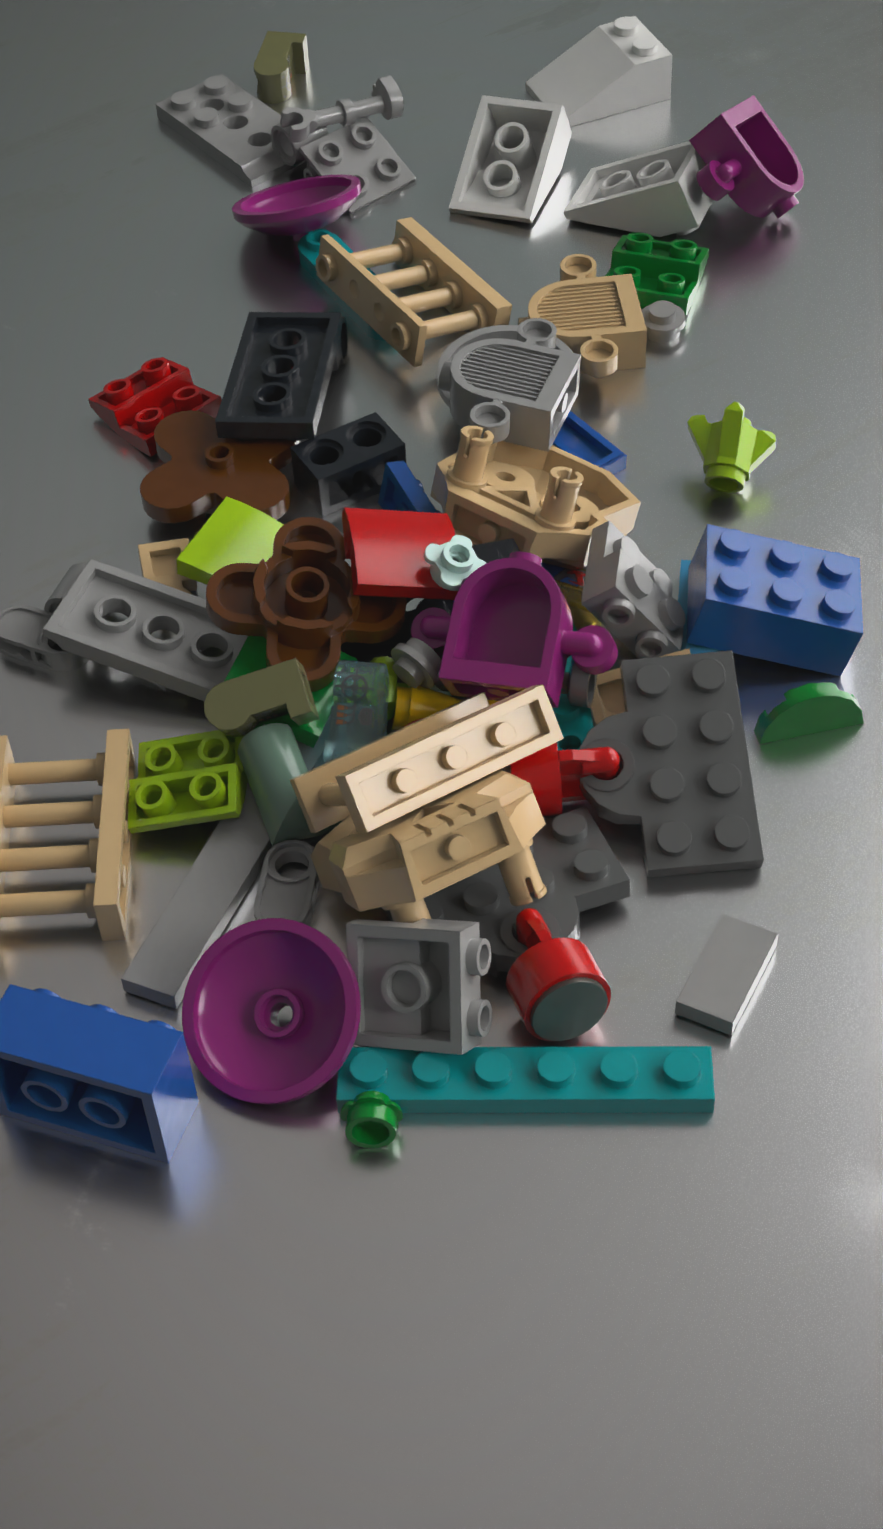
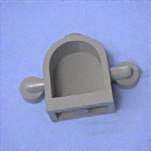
[439,318,581,452]

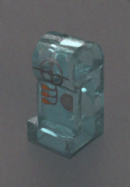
[323,660,389,762]

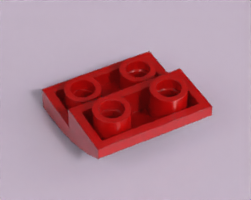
[88,357,222,456]
[342,507,458,600]

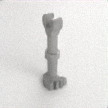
[280,75,404,143]

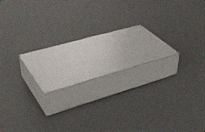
[675,913,778,1035]

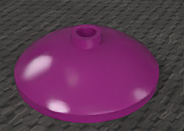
[232,174,362,241]
[182,918,361,1105]

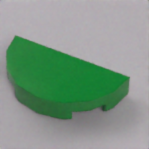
[754,682,864,744]

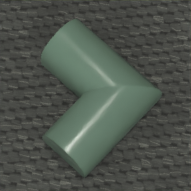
[237,723,343,846]

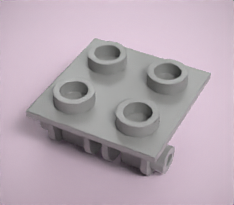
[299,116,416,215]

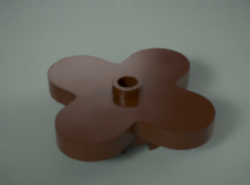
[140,410,300,523]
[206,517,407,692]

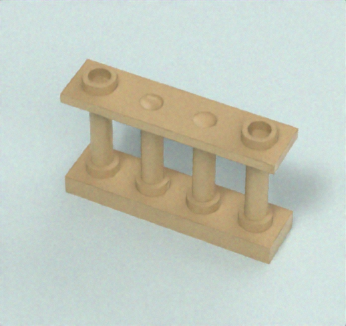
[316,217,512,367]
[290,684,564,833]
[0,728,137,941]

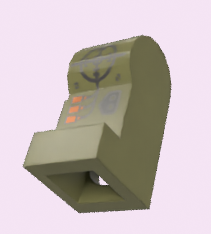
[254,31,309,104]
[204,658,320,737]

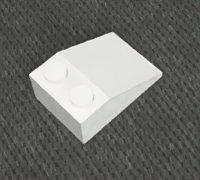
[525,16,673,127]
[449,95,572,223]
[563,141,713,237]

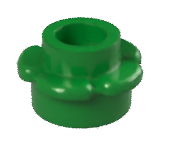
[340,1091,403,1149]

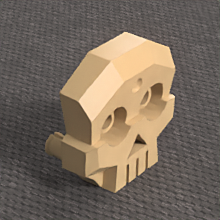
[430,426,641,570]
[310,769,547,923]

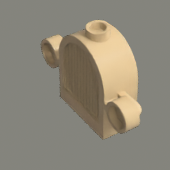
[518,254,647,378]

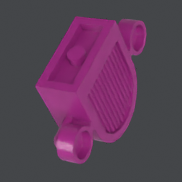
[689,95,804,219]
[411,551,618,708]

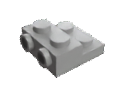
[581,521,685,659]
[346,918,492,1055]

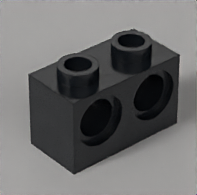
[290,412,407,517]

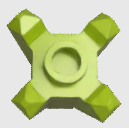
[687,401,776,493]

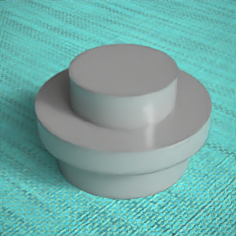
[642,300,686,343]
[391,638,442,688]

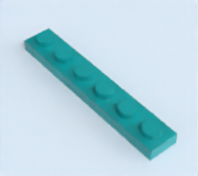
[336,1046,715,1113]

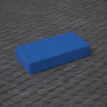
[552,411,627,475]

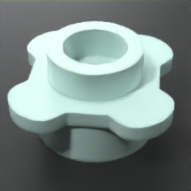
[424,535,486,591]

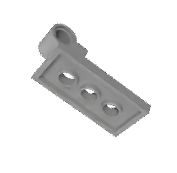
[156,74,329,188]
[43,558,248,701]

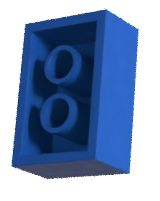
[687,524,863,676]
[0,984,199,1164]

